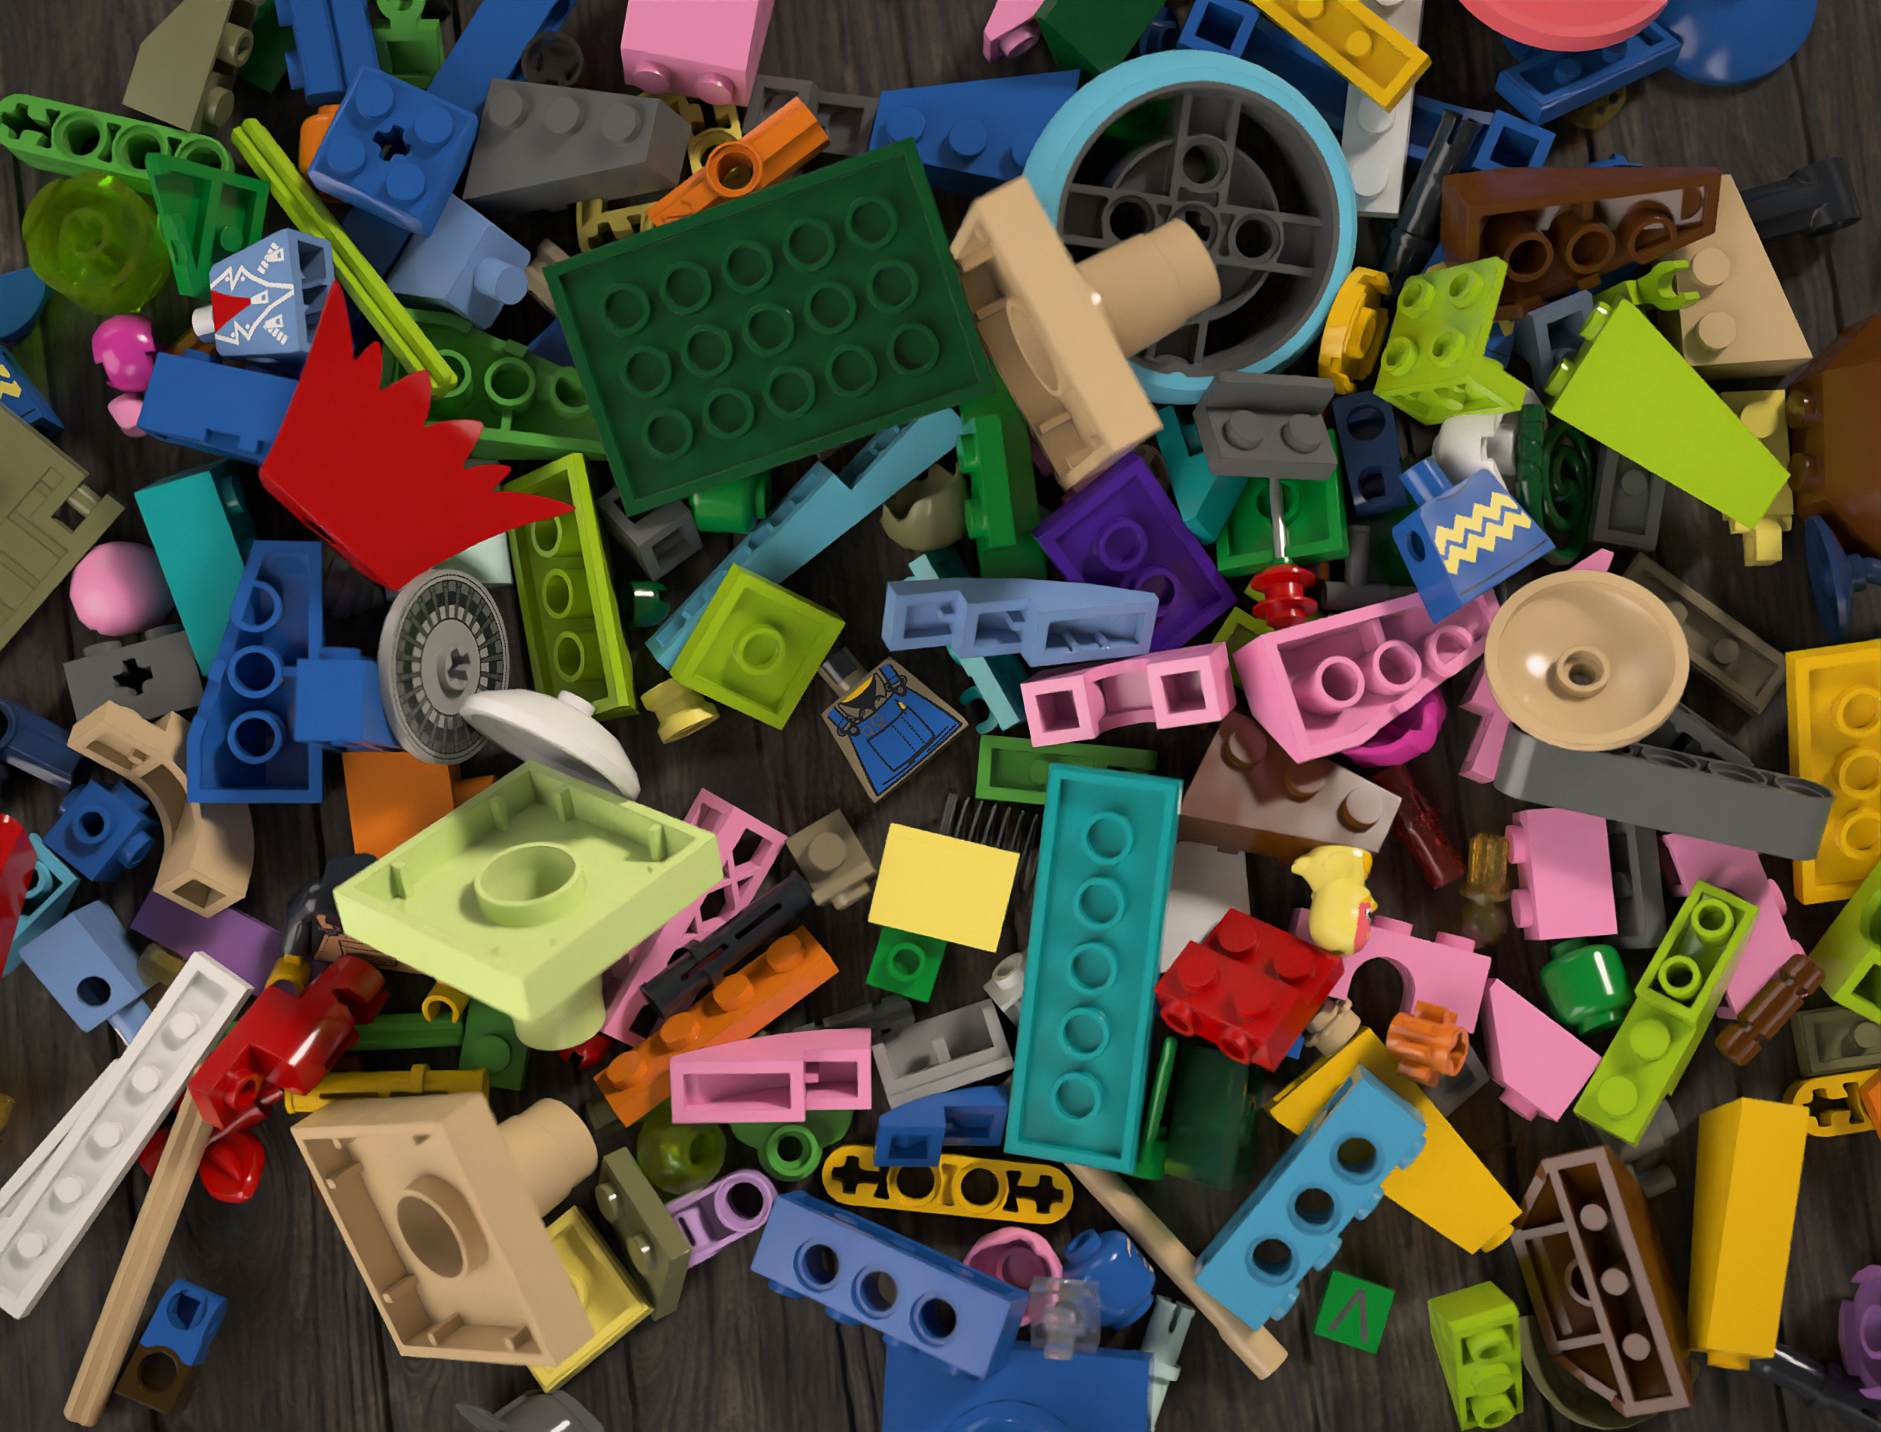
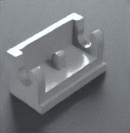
[871,998,1014,1110]

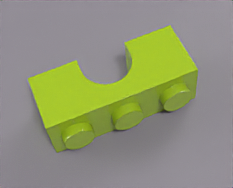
[1808,859,1881,1025]

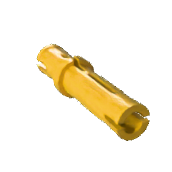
[285,1064,490,1114]

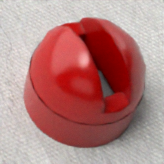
[558,1030,615,1069]

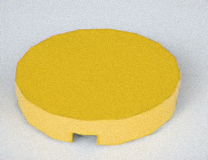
[1318,266,1392,395]

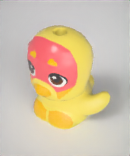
[1291,845,1378,957]

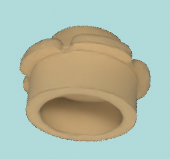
[1303,996,1361,1056]

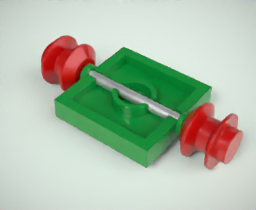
[1216,429,1349,629]

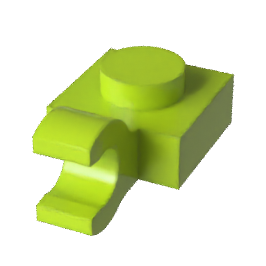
[1592,260,1700,319]

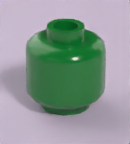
[681,470,772,534]
[1538,936,1635,1038]

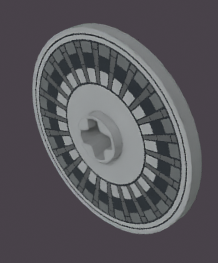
[378,569,510,765]

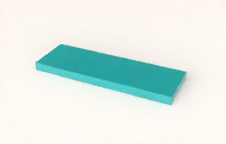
[1004,762,1184,1174]

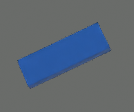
[1494,21,1682,126]

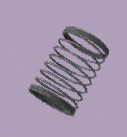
[938,792,1040,894]

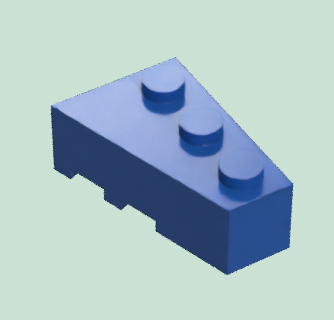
[868,69,1081,198]

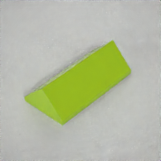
[501,453,641,722]

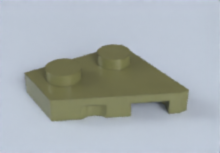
[595,1146,692,1321]

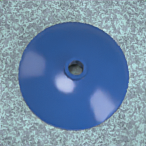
[1654,0,1818,86]

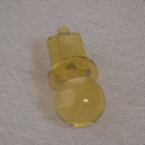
[1456,832,1512,950]

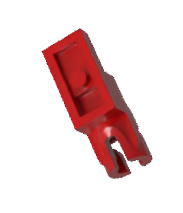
[186,955,390,1131]

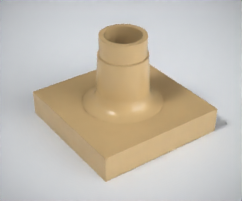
[950,176,1221,492]
[290,1093,598,1367]

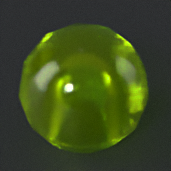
[637,1104,726,1194]

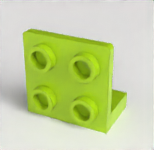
[1373,257,1527,426]

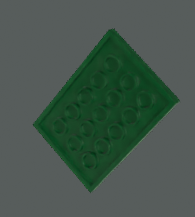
[542,136,998,517]

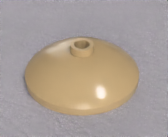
[1484,570,1689,751]

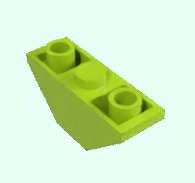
[1428,1281,1523,1431]

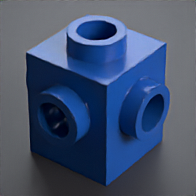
[42,779,161,882]

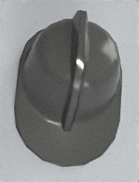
[455,1388,605,1432]

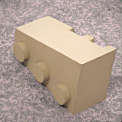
[1651,174,1813,381]

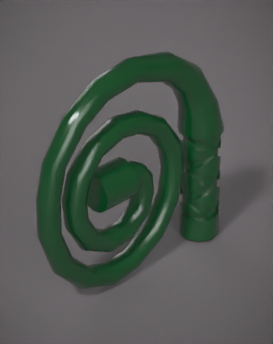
[1513,404,1595,566]

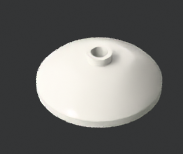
[459,689,640,802]

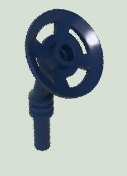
[1805,515,1881,642]

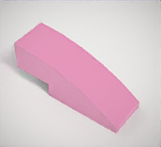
[670,1028,872,1123]

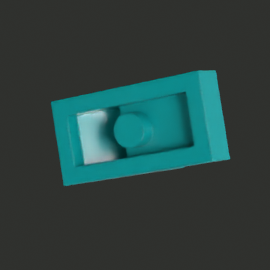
[1155,404,1250,546]

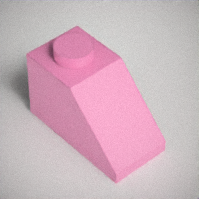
[1479,978,1603,1122]

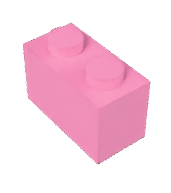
[1505,808,1618,940]

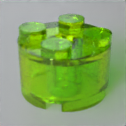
[22,171,172,315]

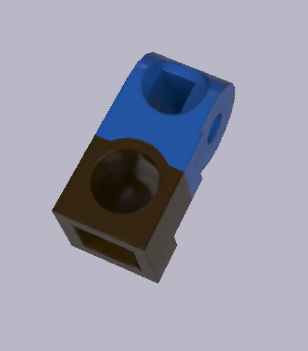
[114,1278,228,1415]

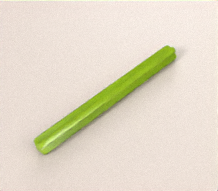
[231,118,458,401]

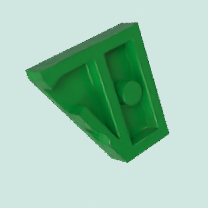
[145,152,270,301]

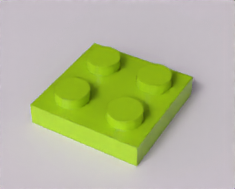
[669,562,846,731]

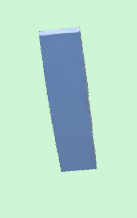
[881,578,1159,667]

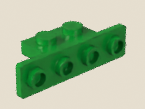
[956,357,1047,580]

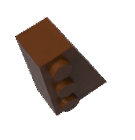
[1176,710,1402,865]

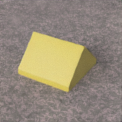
[868,823,1020,953]

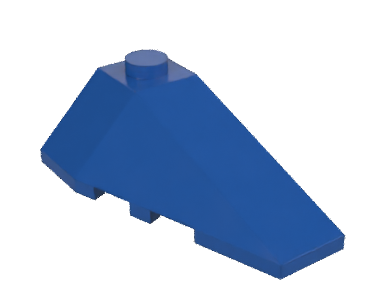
[187,540,329,803]

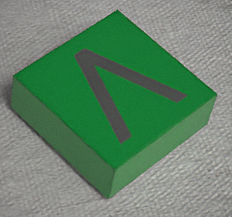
[1311,1268,1395,1354]

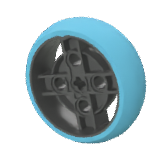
[1021,50,1357,405]

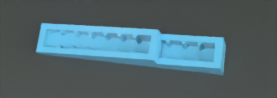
[645,408,963,670]

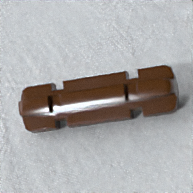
[1714,954,1826,1066]

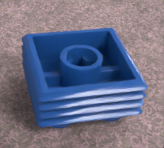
[307,64,480,238]

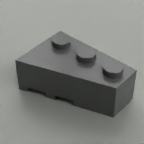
[462,78,692,223]

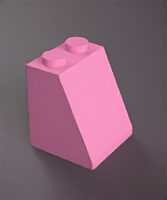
[620,0,775,107]

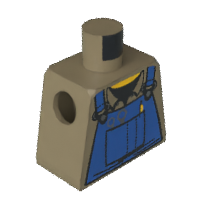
[817,647,969,806]

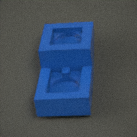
[873,1086,1009,1167]

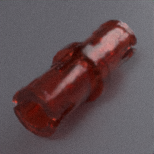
[1367,763,1468,890]

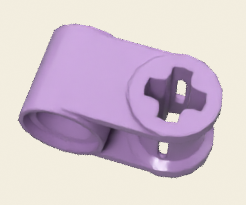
[664,1165,780,1269]

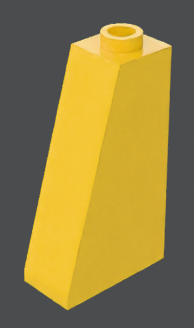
[1261,1025,1522,1254]
[1687,1098,1809,1370]

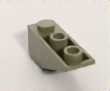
[122,0,266,136]

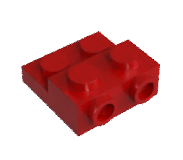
[1154,907,1345,1072]

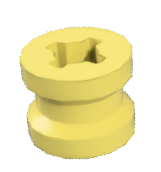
[640,678,720,744]

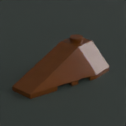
[1440,167,1722,322]

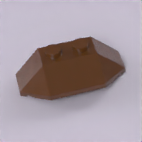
[1785,312,1881,560]
[1510,1143,1693,1417]

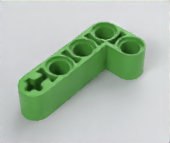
[0,94,246,244]

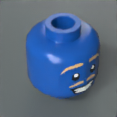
[1061,1229,1155,1330]

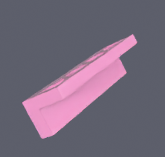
[600,788,788,1047]

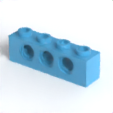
[1194,1063,1427,1332]

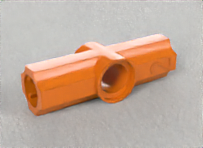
[645,96,831,227]

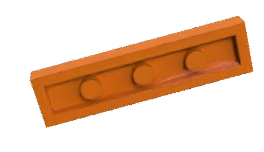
[593,925,839,1128]

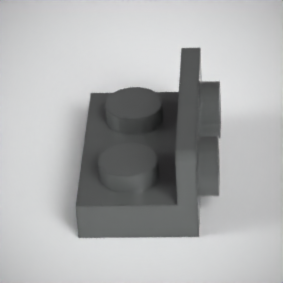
[1193,371,1338,481]

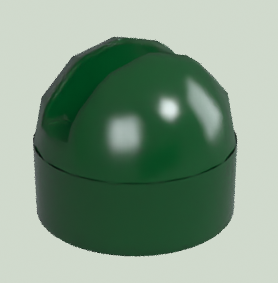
[620,577,670,629]

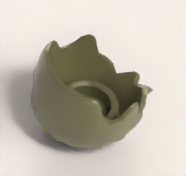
[879,462,971,552]

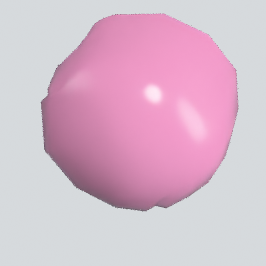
[70,541,175,637]
[962,1227,1063,1328]

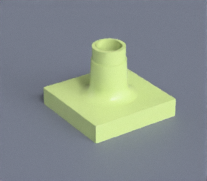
[333,759,724,1051]

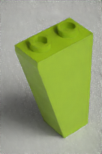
[1543,293,1791,530]

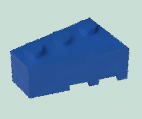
[136,349,299,467]
[294,647,408,755]

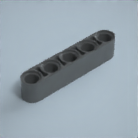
[1493,720,1835,861]

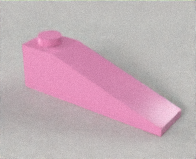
[1232,588,1500,764]

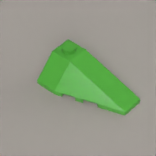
[379,308,608,461]

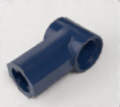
[0,698,96,793]

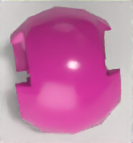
[92,313,168,393]

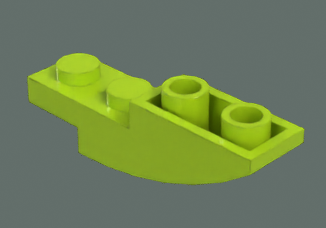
[1573,878,1761,1148]

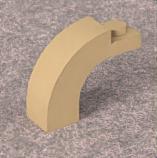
[67,700,255,919]

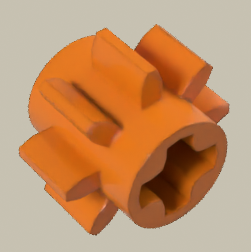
[1386,1000,1469,1088]

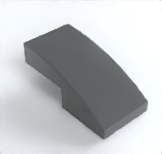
[742,74,880,161]

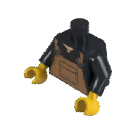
[265,853,470,1023]

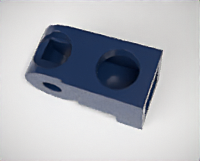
[1331,389,1408,517]

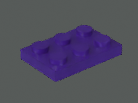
[1030,451,1239,658]

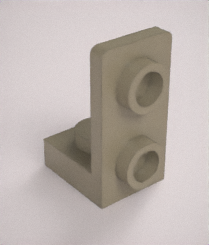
[784,808,879,911]

